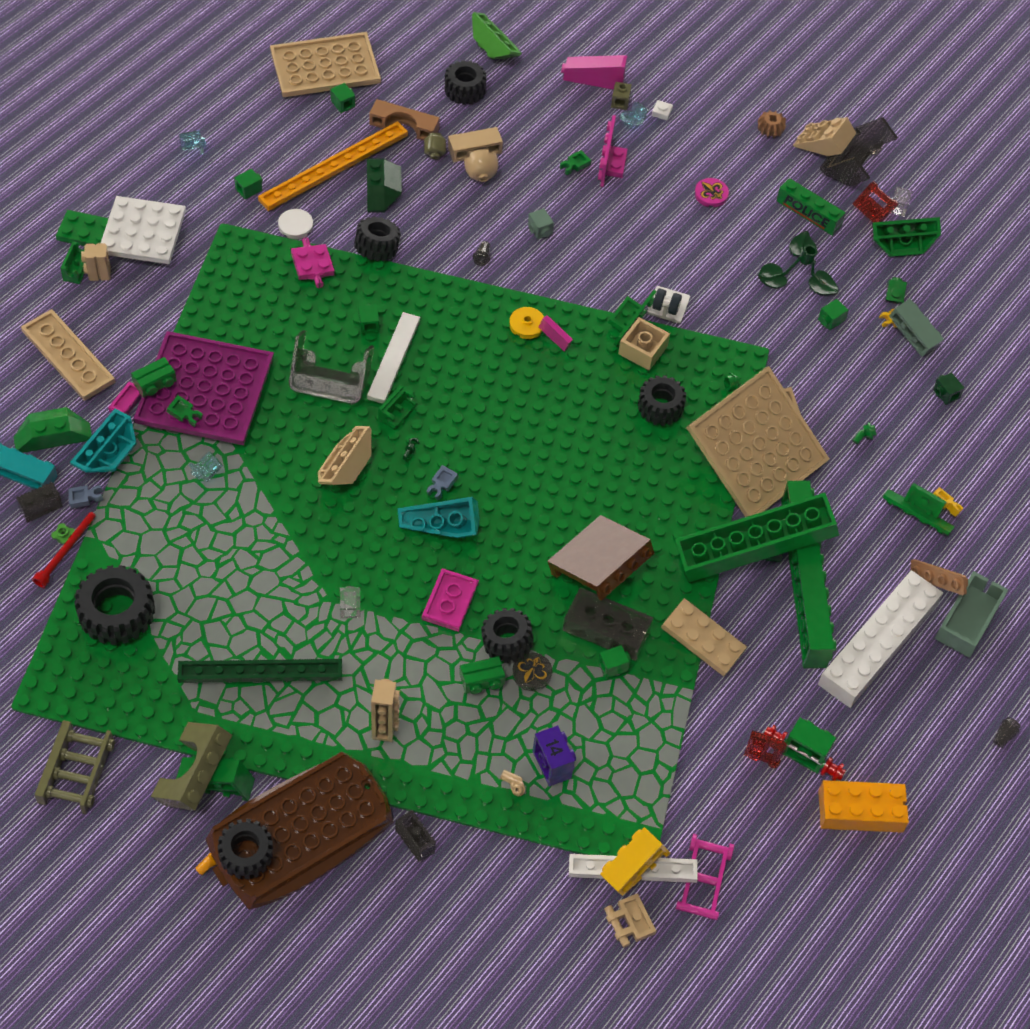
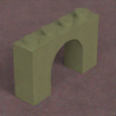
[151,722,232,811]

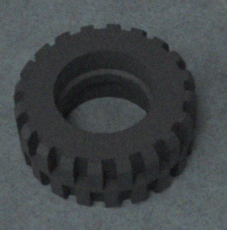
[74,565,155,645]

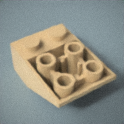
[793,117,856,156]

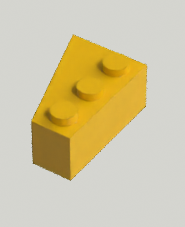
[600,827,671,896]

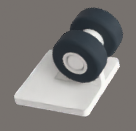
[647,286,690,323]

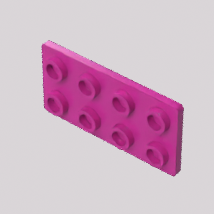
[598,115,628,187]

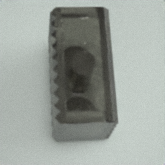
[16,482,63,523]
[395,810,436,862]

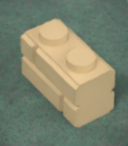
[81,243,111,281]

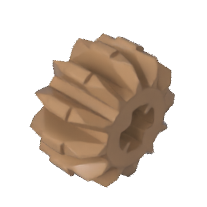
[758,110,786,138]

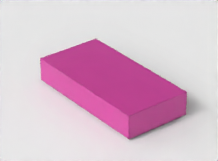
[539,315,573,352]
[108,381,142,415]

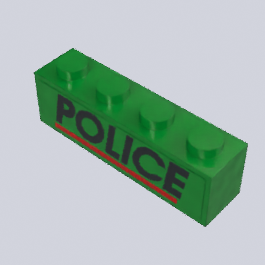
[776,178,846,236]

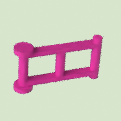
[675,834,734,920]

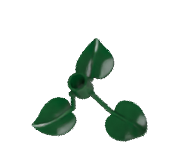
[758,231,838,295]

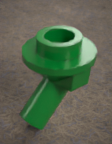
[852,422,877,445]

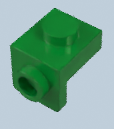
[885,277,907,304]

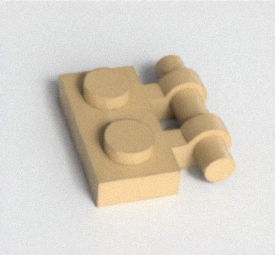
[604,893,656,948]

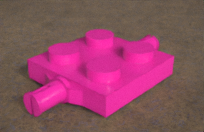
[291,237,334,288]

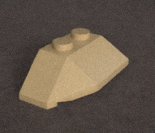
[318,426,371,485]

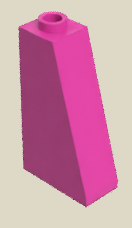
[561,55,627,90]

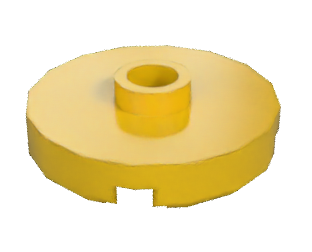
[509,307,544,339]

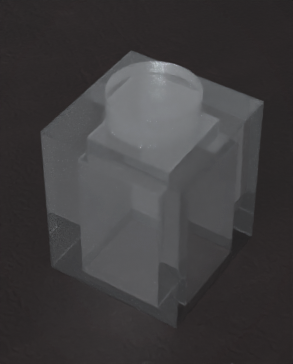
[888,186,913,217]
[340,586,361,618]

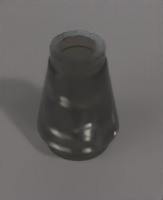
[473,241,490,266]
[993,717,1021,748]

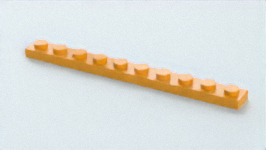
[258,121,408,211]

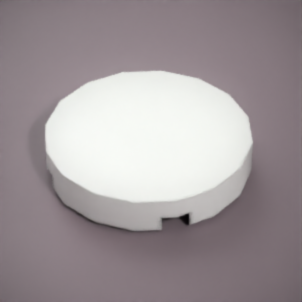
[278,209,313,239]

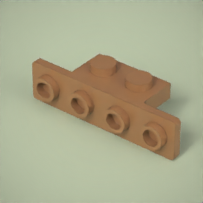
[910,559,968,595]

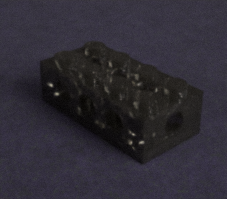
[563,588,653,661]

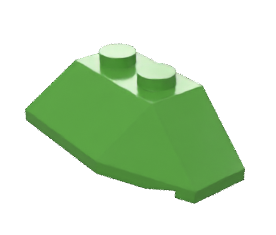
[472,12,522,59]

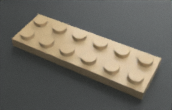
[21,309,116,401]

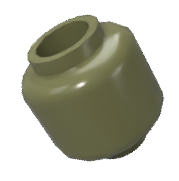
[424,133,446,160]

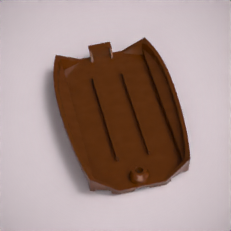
[205,752,394,910]

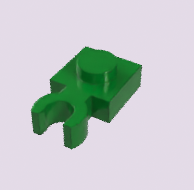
[560,150,591,175]
[166,395,202,427]

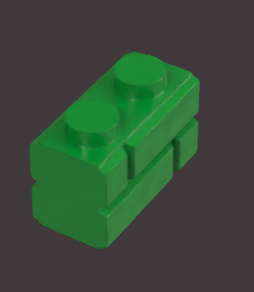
[131,357,176,398]
[459,656,505,694]

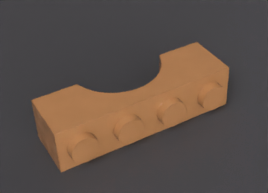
[369,99,440,140]

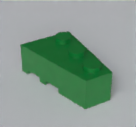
[176,756,255,801]

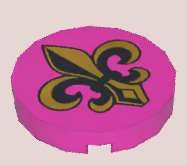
[695,178,729,207]

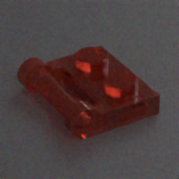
[852,181,899,222]
[744,730,787,769]

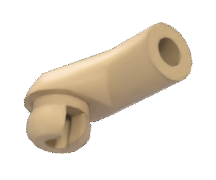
[500,770,525,796]

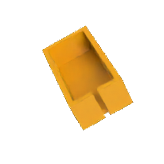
[818,780,909,833]

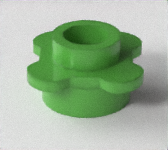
[51,523,75,544]

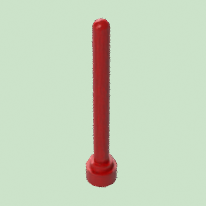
[32,512,96,588]

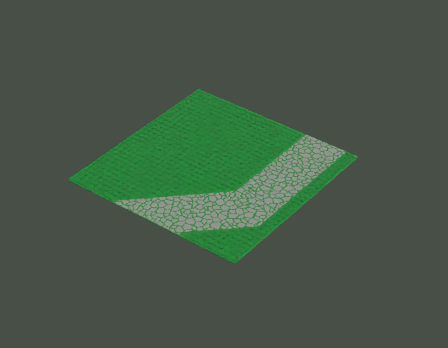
[11,223,769,856]

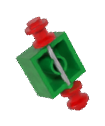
[762,717,846,781]

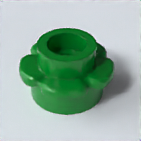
[724,373,740,390]

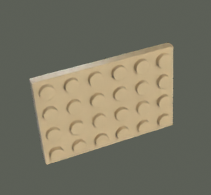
[270,32,381,97]

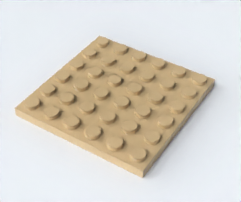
[686,366,830,517]

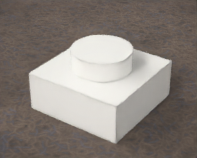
[652,100,673,120]

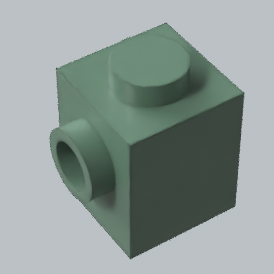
[528,208,554,240]

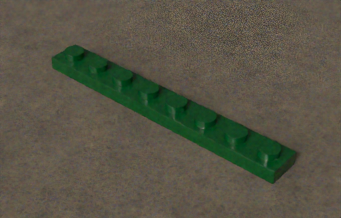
[177,659,342,683]

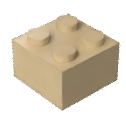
[618,317,670,370]

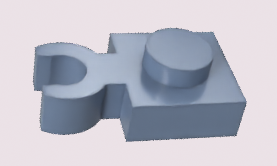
[427,465,459,500]
[68,485,103,509]

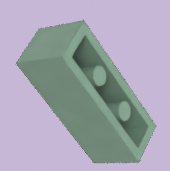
[889,299,944,357]

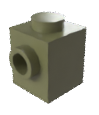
[611,82,632,110]

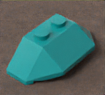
[70,408,137,473]

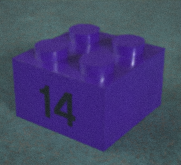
[532,725,576,787]

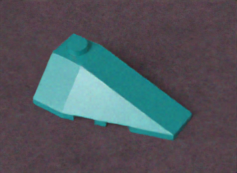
[398,497,480,538]

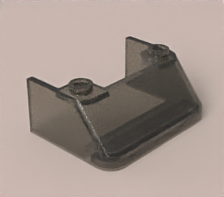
[820,117,898,186]
[289,330,374,404]

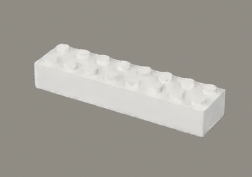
[818,570,943,708]

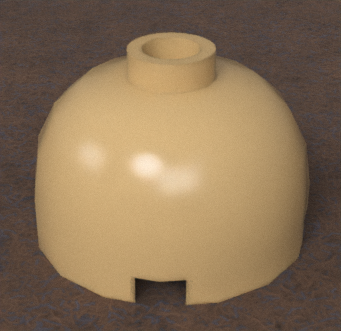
[464,149,498,182]

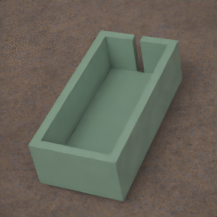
[935,571,1008,658]

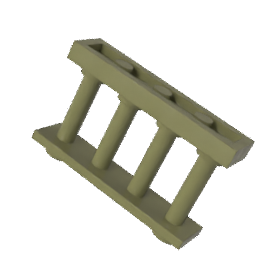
[35,720,115,814]

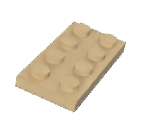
[661,598,747,677]

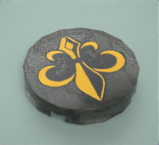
[512,652,553,691]

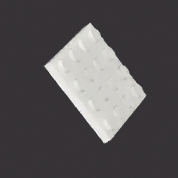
[101,196,186,264]

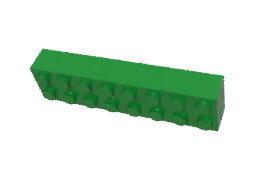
[675,492,839,582]

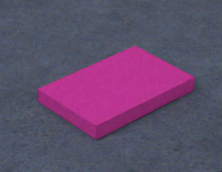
[422,568,479,632]

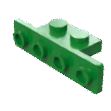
[608,290,657,346]
[883,483,955,535]

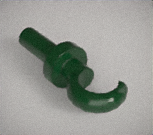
[402,438,420,460]

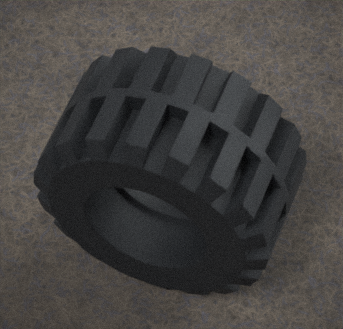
[444,60,486,105]
[354,217,401,261]
[638,375,686,426]
[481,608,534,663]
[218,819,273,879]

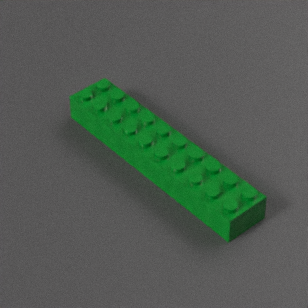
[781,481,836,668]

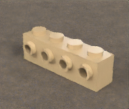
[371,679,400,742]

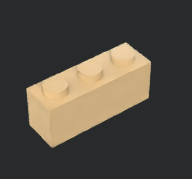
[448,127,503,162]

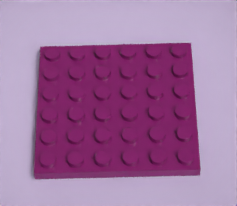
[133,331,274,445]

